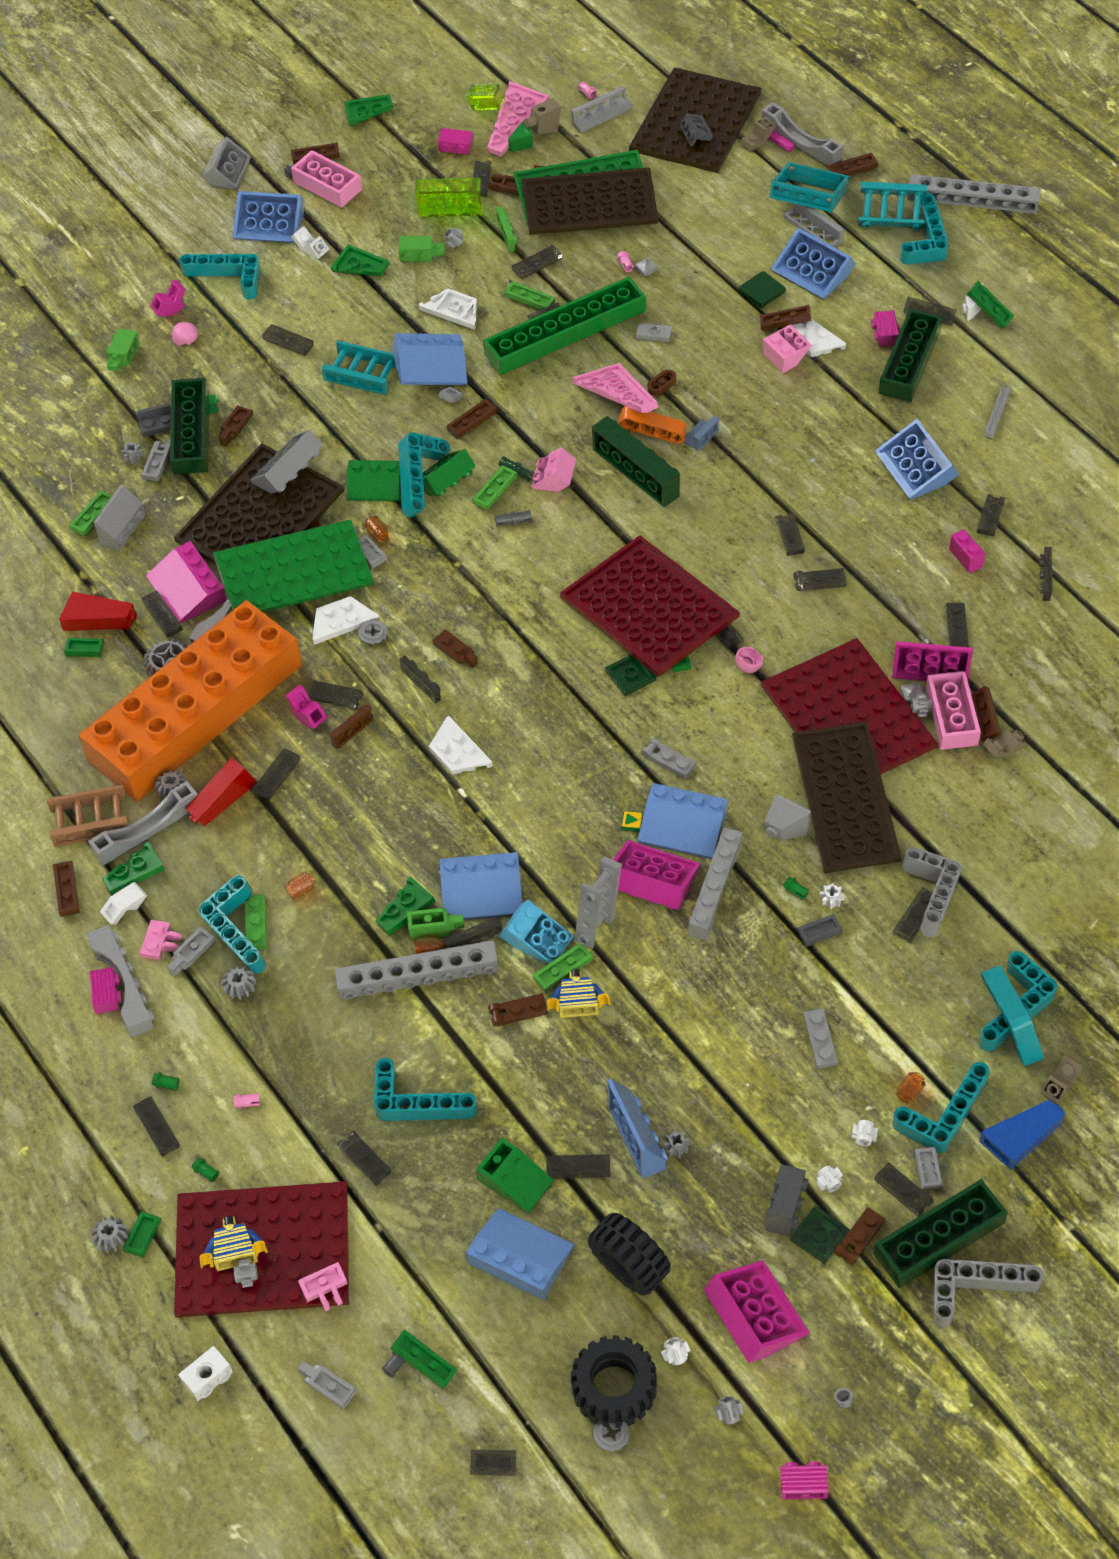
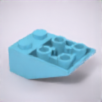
[499,899,574,964]

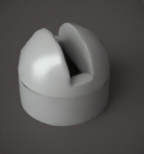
[835,1388,853,1409]

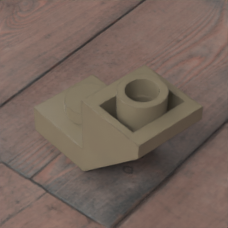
[740,117,776,151]
[983,729,1028,759]
[1040,1054,1085,1104]

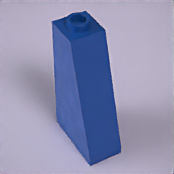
[979,1100,1065,1170]

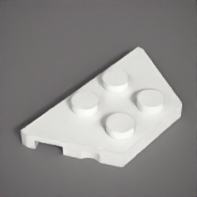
[418,289,477,330]
[792,319,846,357]
[312,596,380,645]
[429,716,493,775]

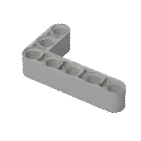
[902,847,962,937]
[933,1259,1044,1328]

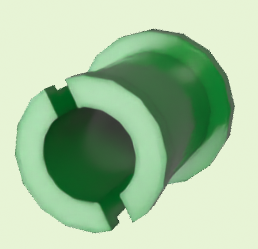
[783,877,809,900]
[152,1072,180,1091]
[192,1158,219,1182]

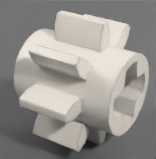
[819,883,844,909]
[851,1120,878,1146]
[816,1166,843,1193]
[661,1337,690,1365]

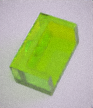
[466,84,504,110]

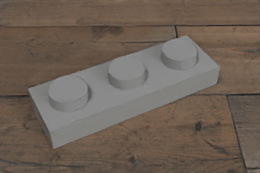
[803,1008,838,1069]

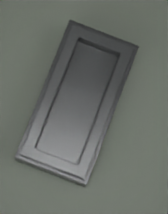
[797,914,842,947]

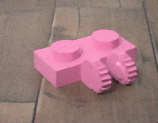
[140,920,182,960]
[298,1262,348,1312]

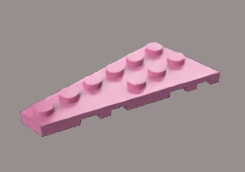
[487,81,549,157]
[572,363,658,413]

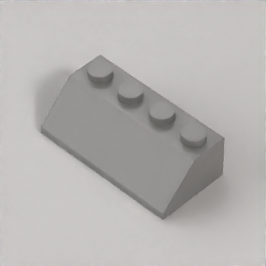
[250,429,323,494]

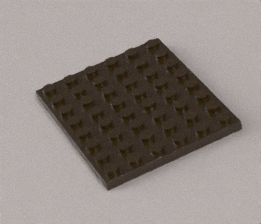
[629,67,761,173]
[174,443,344,564]

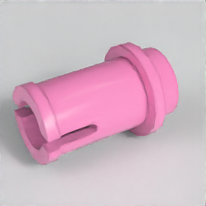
[578,81,597,99]
[617,251,634,272]
[234,1093,260,1110]

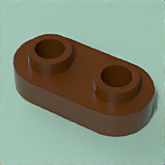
[647,370,676,396]

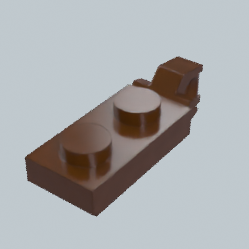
[218,405,253,446]
[432,629,478,668]

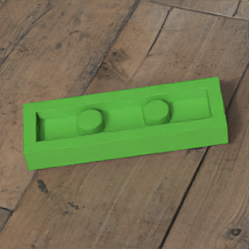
[496,207,517,252]
[504,281,556,312]
[473,465,517,511]
[69,490,112,536]
[245,894,267,950]
[533,944,593,992]

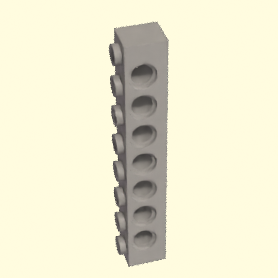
[907,174,1041,214]
[335,940,499,999]

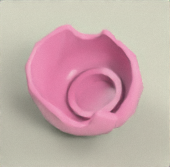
[171,322,198,347]
[735,647,763,673]

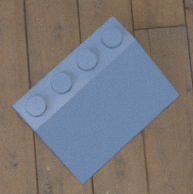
[233,191,305,243]
[771,228,856,299]
[392,333,467,385]
[875,419,960,500]
[638,783,728,859]
[439,852,522,920]
[607,1079,668,1179]
[466,1208,575,1300]

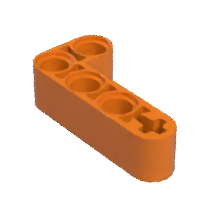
[617,406,687,444]

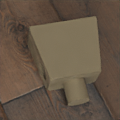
[524,98,561,135]

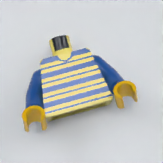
[547,969,611,1018]
[199,1216,268,1271]

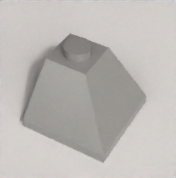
[764,794,811,841]

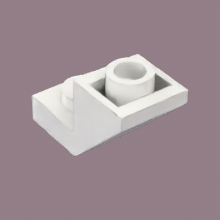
[291,226,329,259]
[962,283,984,321]
[100,882,147,925]

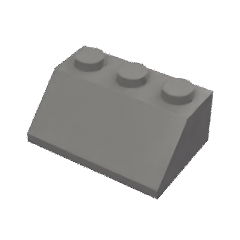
[202,136,251,190]
[94,485,145,551]

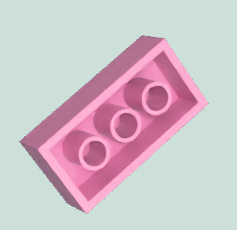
[291,150,362,208]
[926,671,981,750]

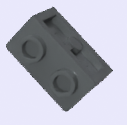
[680,113,713,146]
[136,403,171,437]

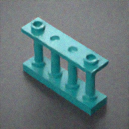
[858,182,927,230]
[322,340,396,395]

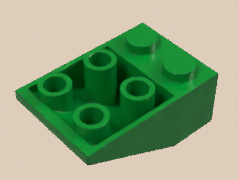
[476,1137,554,1214]

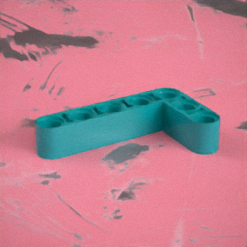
[900,193,949,265]
[179,254,261,300]
[398,432,451,518]
[199,875,266,974]
[979,951,1057,1052]
[981,965,1044,1067]
[374,1057,478,1121]
[892,1062,990,1153]

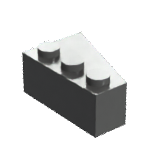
[765,1164,809,1237]

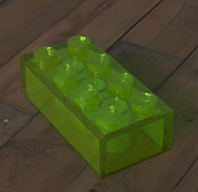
[415,178,483,217]

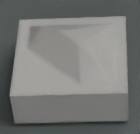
[634,257,657,277]
[439,387,463,404]
[900,682,922,704]

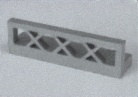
[571,86,632,133]
[783,203,844,247]

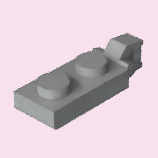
[167,927,216,977]
[298,1361,357,1410]

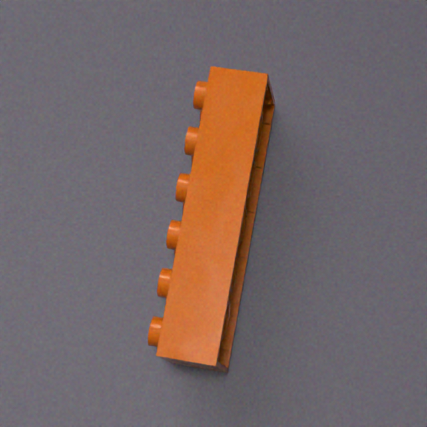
[78,600,302,802]

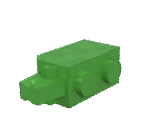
[399,236,445,262]
[106,328,140,371]
[407,908,464,941]

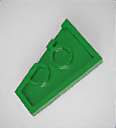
[344,94,393,127]
[331,244,390,277]
[102,841,165,896]
[376,876,435,936]

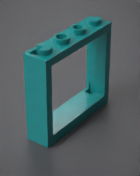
[769,162,850,212]

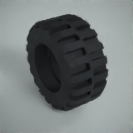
[588,1213,671,1296]
[571,1335,657,1428]

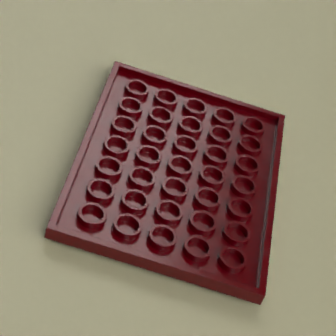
[560,535,740,677]
[761,638,938,774]
[174,1181,349,1318]

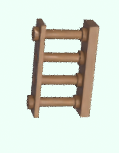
[47,784,130,847]

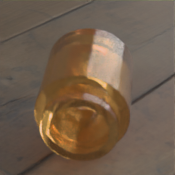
[364,515,389,541]
[285,872,315,899]
[414,935,444,954]
[896,1072,926,1103]

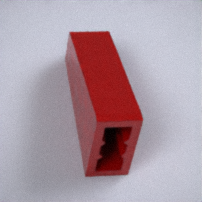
[59,591,137,631]
[185,758,257,826]

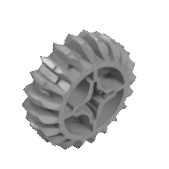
[144,638,188,677]

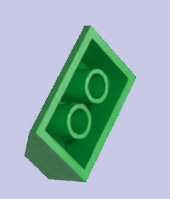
[423,449,476,497]
[347,460,401,501]

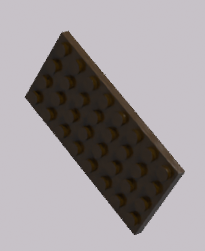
[522,168,659,235]
[792,721,902,874]

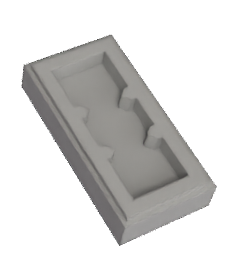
[636,323,672,342]
[358,535,387,569]
[914,1147,943,1191]

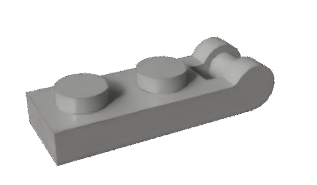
[141,441,170,482]
[641,738,696,780]

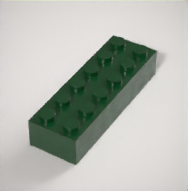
[878,309,942,402]
[170,378,209,475]
[592,416,680,507]
[873,1179,1008,1288]

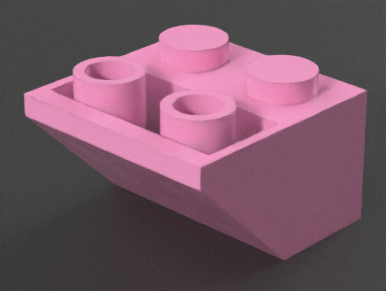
[763,324,811,373]
[531,447,576,492]

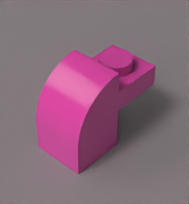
[150,280,186,317]
[285,685,328,729]

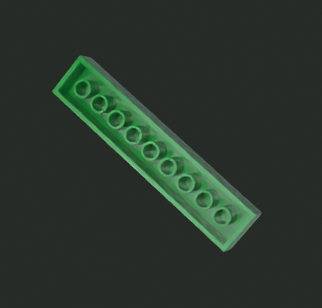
[483,277,646,375]

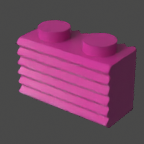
[438,128,474,155]
[871,310,900,347]
[949,529,986,573]
[89,967,123,1014]
[780,1461,829,1500]

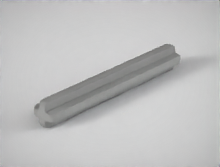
[984,385,1011,438]

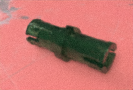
[499,456,534,482]

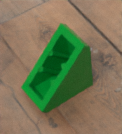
[508,120,533,152]

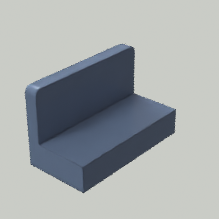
[683,415,719,451]

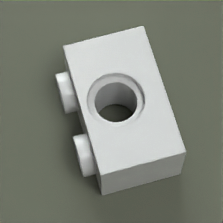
[178,1346,233,1401]

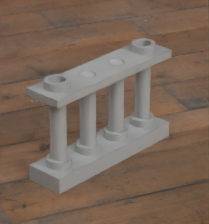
[574,856,622,949]

